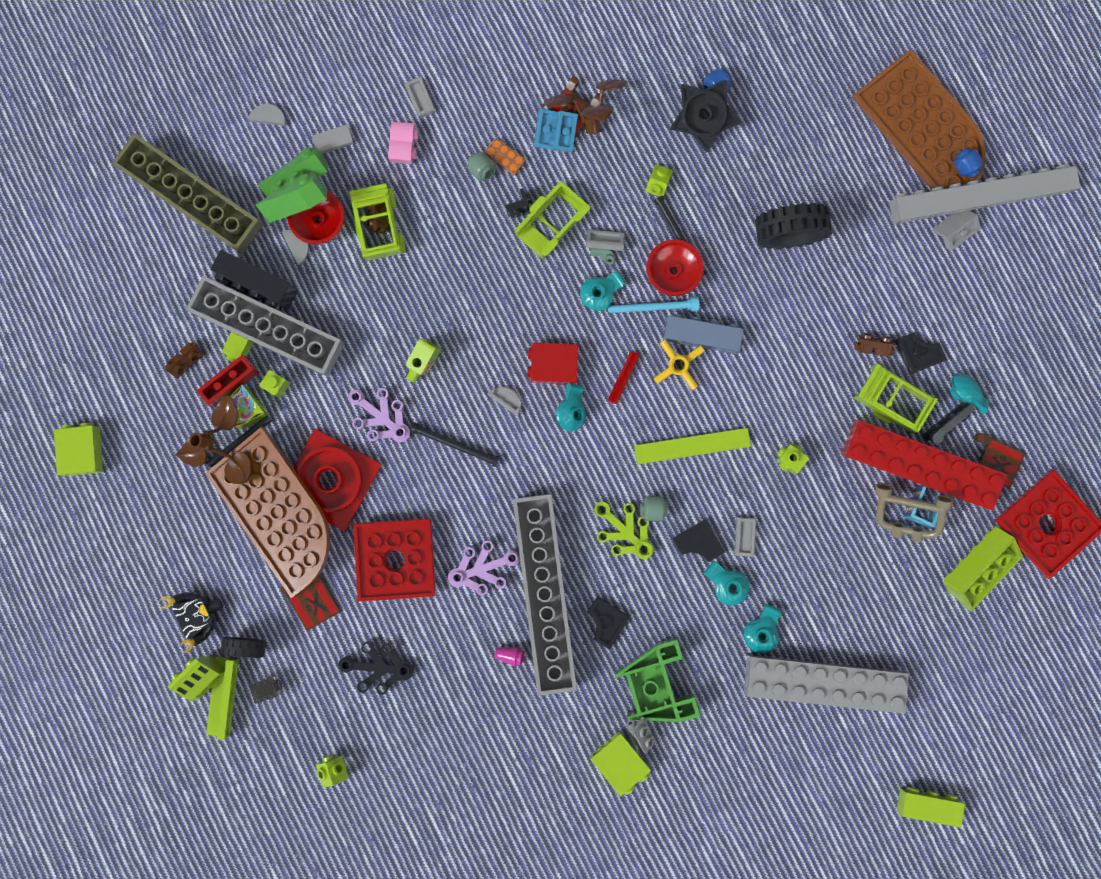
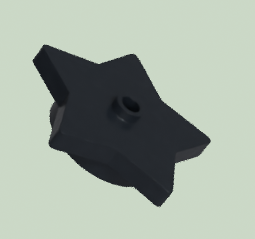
[670,80,742,152]

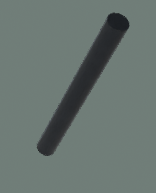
[206,415,272,468]

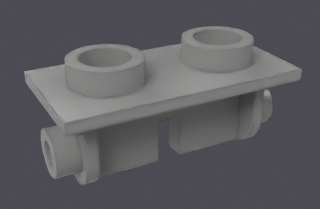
[626,717,654,755]

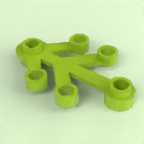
[594,502,654,559]

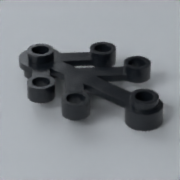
[338,641,414,695]

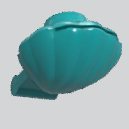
[580,270,627,311]
[950,373,989,414]
[556,383,586,432]
[703,561,750,606]
[743,604,782,654]

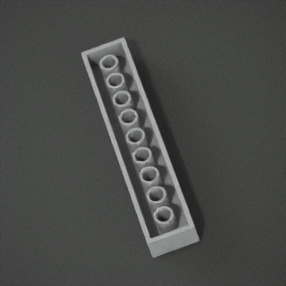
[513,494,577,696]

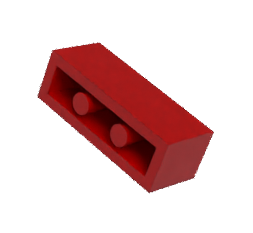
[196,355,260,408]

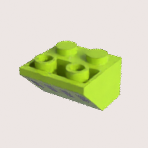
[167,655,225,702]

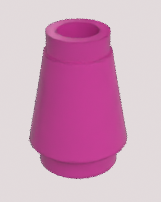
[495,647,524,667]

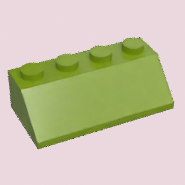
[943,526,1023,612]

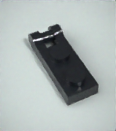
[923,403,975,444]

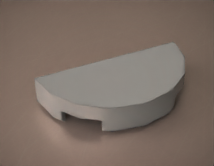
[248,104,286,126]
[282,230,310,266]
[487,387,521,417]

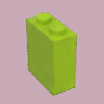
[54,423,103,476]
[590,730,651,796]

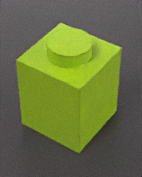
[221,332,253,362]
[259,370,290,399]

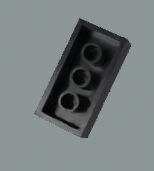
[210,249,298,311]

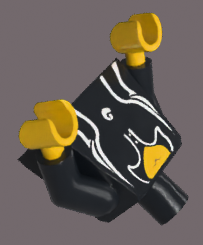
[159,592,223,653]

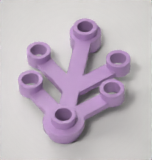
[348,388,410,442]
[448,541,520,596]

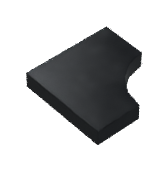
[895,332,947,375]
[672,519,725,562]
[587,596,630,650]

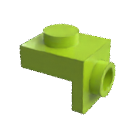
[646,164,673,197]

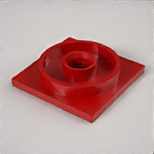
[293,429,383,532]
[994,469,1101,579]
[353,518,436,602]

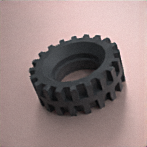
[755,202,832,249]

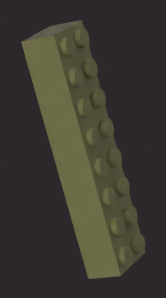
[112,133,264,255]

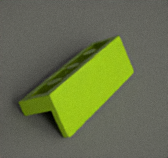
[206,657,239,740]

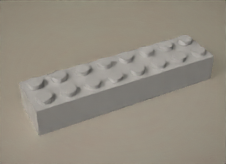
[186,276,345,377]
[744,654,909,714]

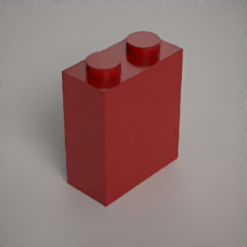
[527,343,578,385]

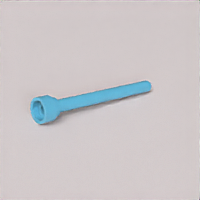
[608,296,699,313]

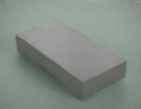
[404,77,436,119]
[312,124,354,154]
[586,229,625,251]
[734,517,757,557]

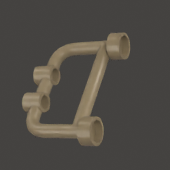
[875,483,953,542]

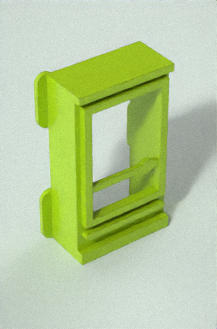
[515,181,590,259]
[349,183,406,261]
[853,363,938,434]

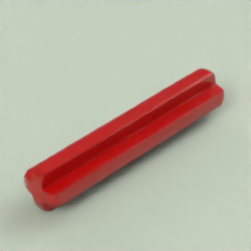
[608,351,640,404]

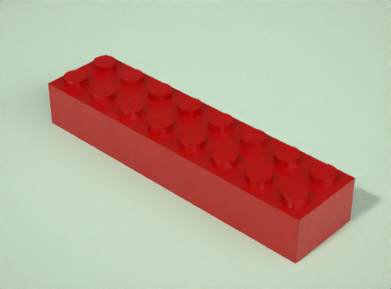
[841,419,1008,511]

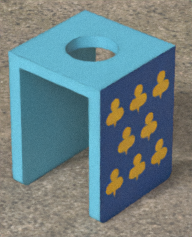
[903,485,938,527]

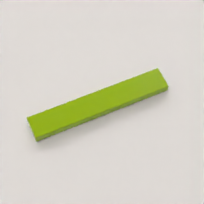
[634,428,751,465]

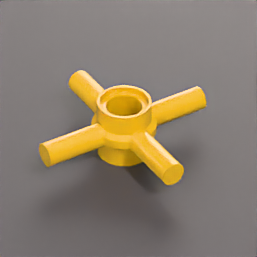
[653,339,705,390]

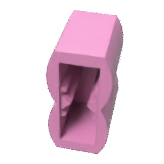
[388,122,419,164]

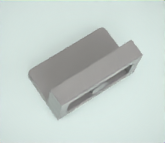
[933,211,981,251]

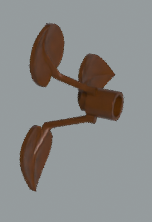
[542,79,627,134]
[175,395,252,484]

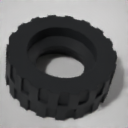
[220,637,266,658]

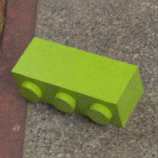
[896,786,965,828]

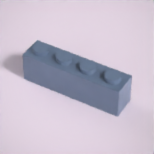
[662,314,744,354]

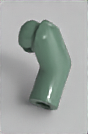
[590,248,616,265]

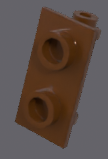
[365,203,387,235]
[854,333,897,357]
[165,341,205,379]

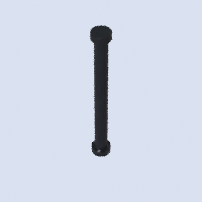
[653,196,708,277]
[411,422,500,467]

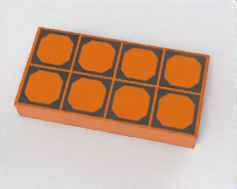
[484,138,526,176]

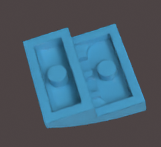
[533,108,578,152]

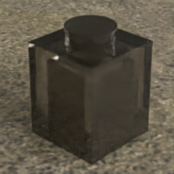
[249,675,283,704]

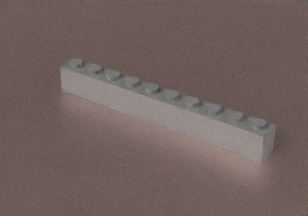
[889,164,1081,224]

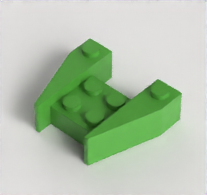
[256,146,328,223]
[615,637,700,722]

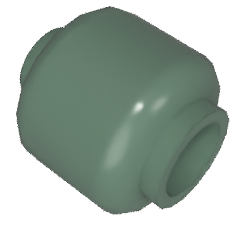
[467,152,495,181]
[640,496,668,521]

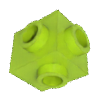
[776,444,809,475]
[316,754,349,787]

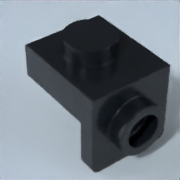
[505,188,532,218]

